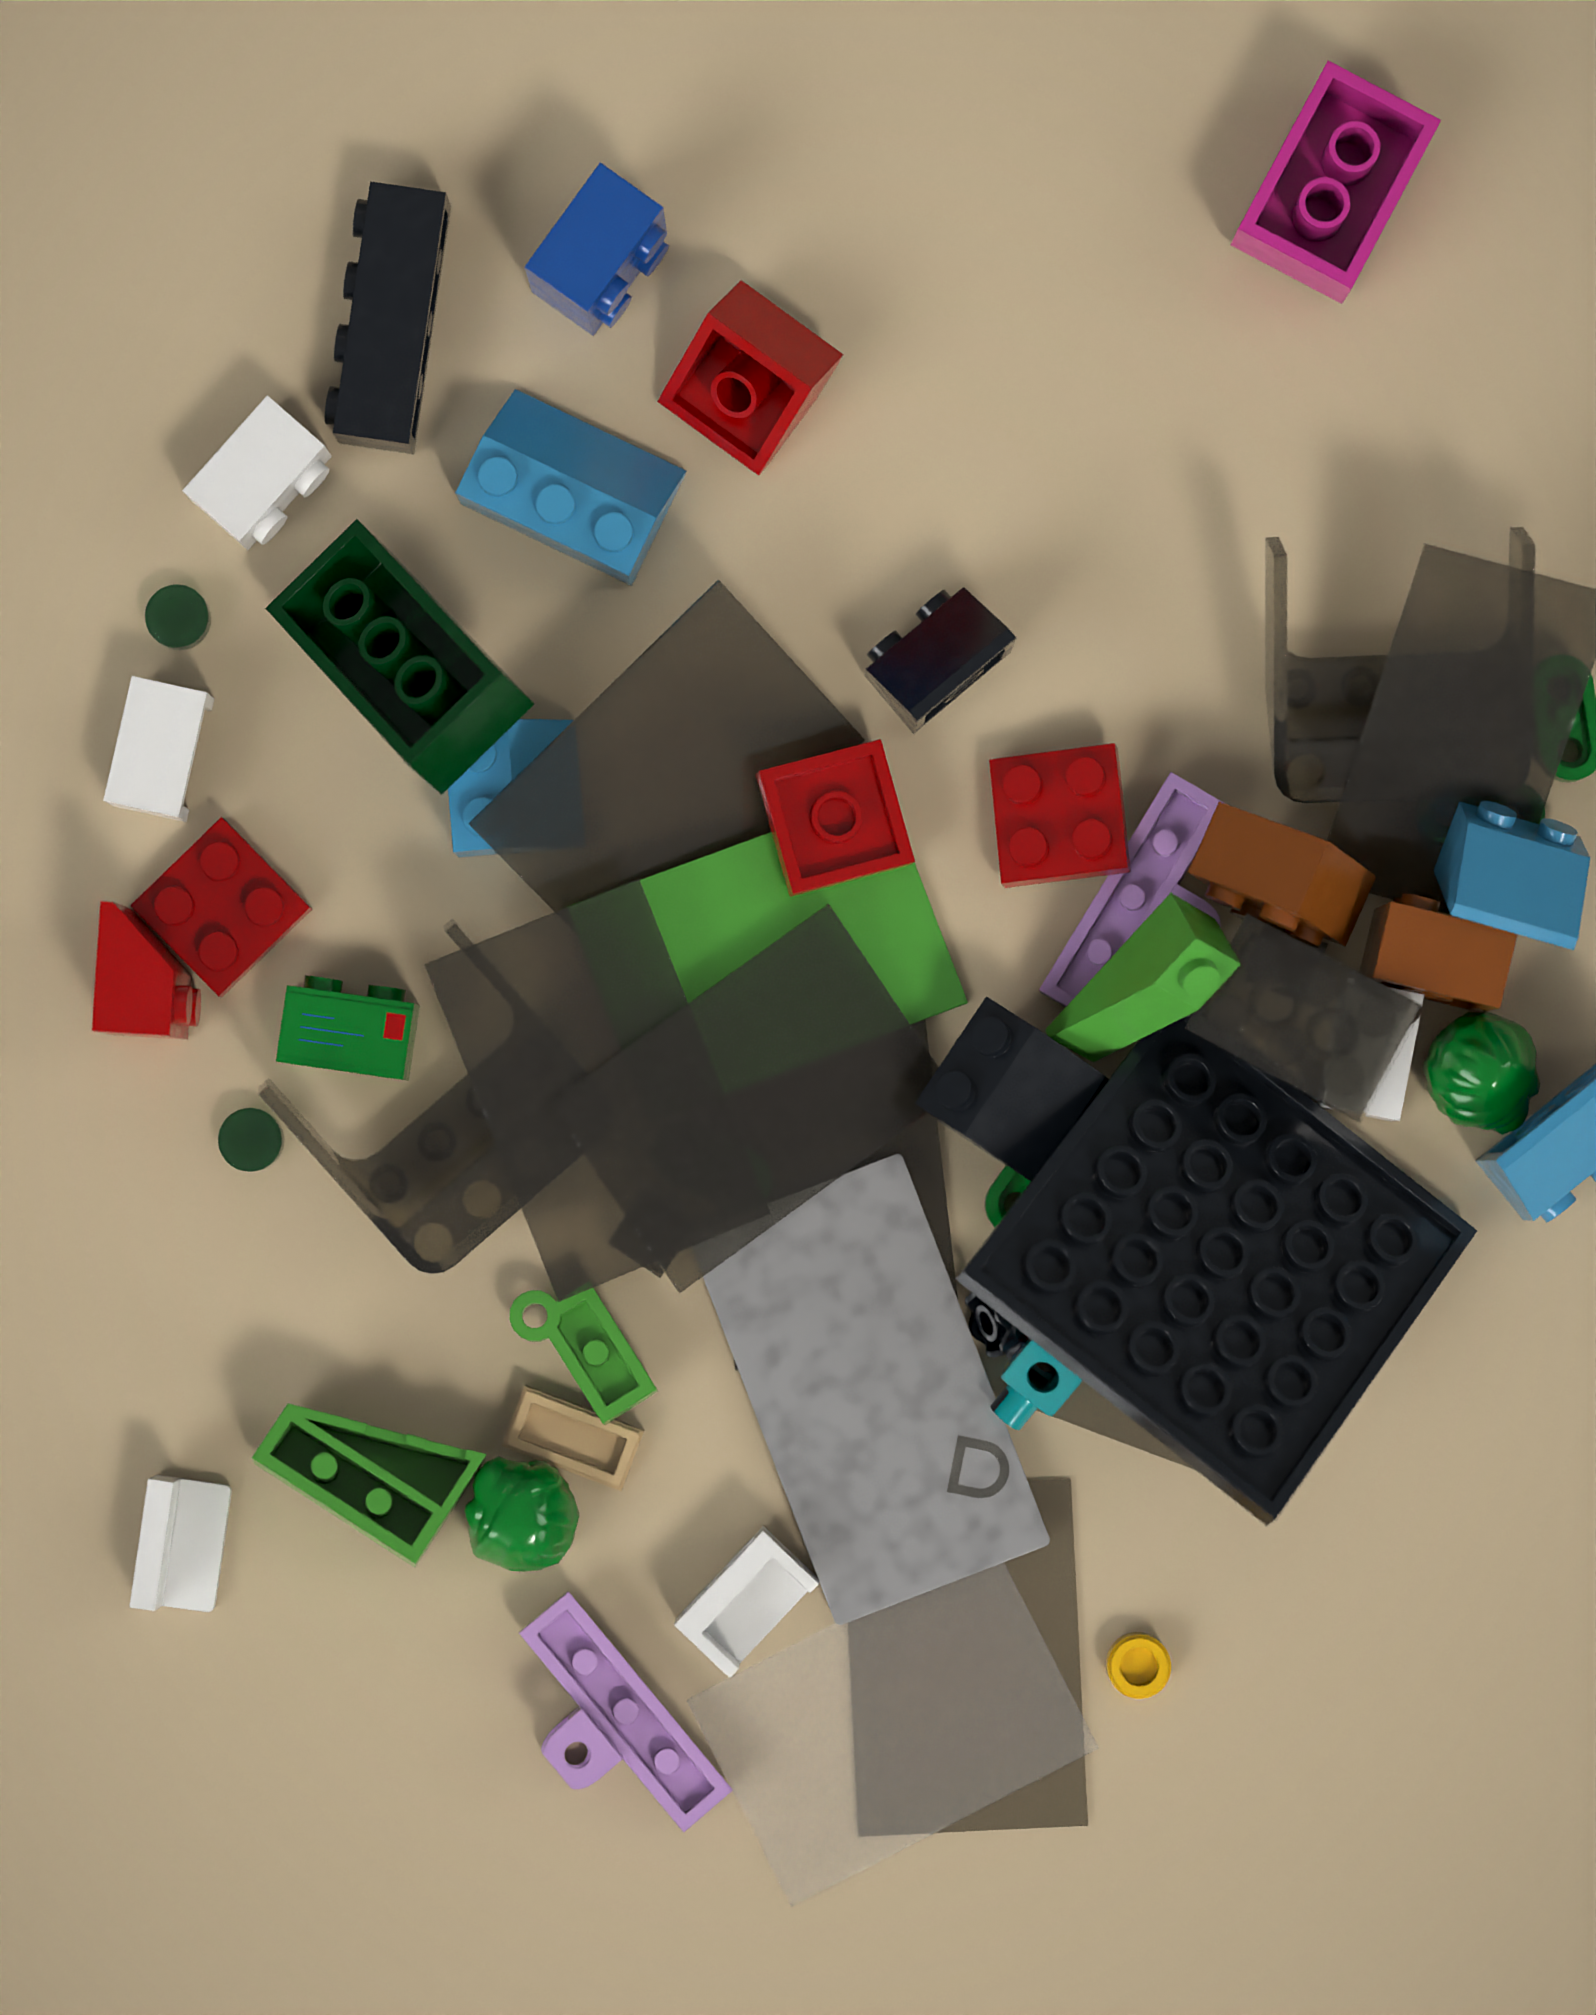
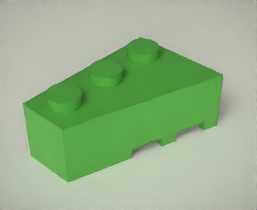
[252,1403,487,1568]

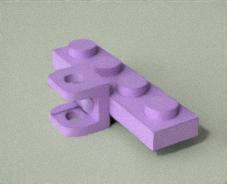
[1039,772,1224,1007]
[519,1591,733,1832]

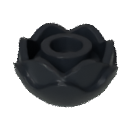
[965,1292,1028,1359]

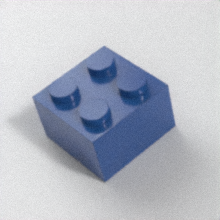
[524,162,669,336]

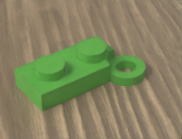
[509,1281,658,1425]

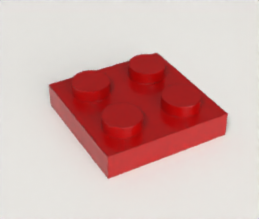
[756,739,915,897]
[989,743,1131,888]
[130,817,312,998]

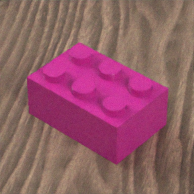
[1230,60,1441,304]

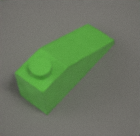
[1045,893,1241,1062]

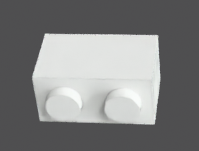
[182,395,332,550]

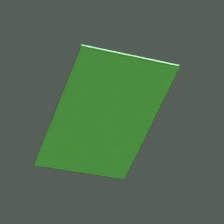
[567,832,968,1123]

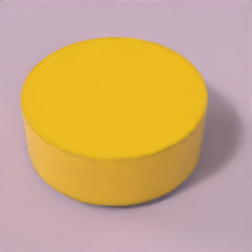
[1106,1632,1171,1699]

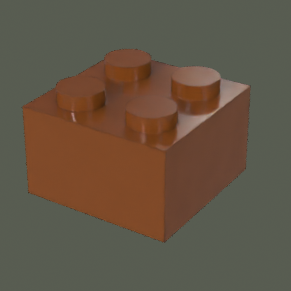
[1188,801,1376,948]
[1357,894,1518,1012]

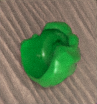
[1423,1012,1541,1135]
[464,1456,580,1572]

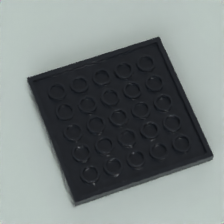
[956,1010,1477,1526]

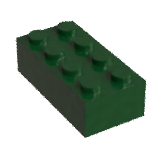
[265,519,535,795]

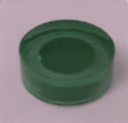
[145,584,211,650]
[218,1108,284,1172]

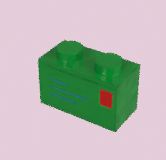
[276,975,420,1081]

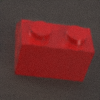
[657,280,844,476]
[92,901,201,1040]

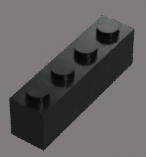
[325,181,451,454]

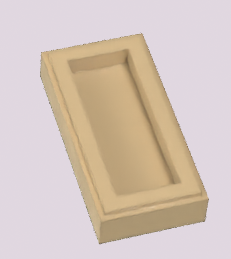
[502,1385,645,1491]

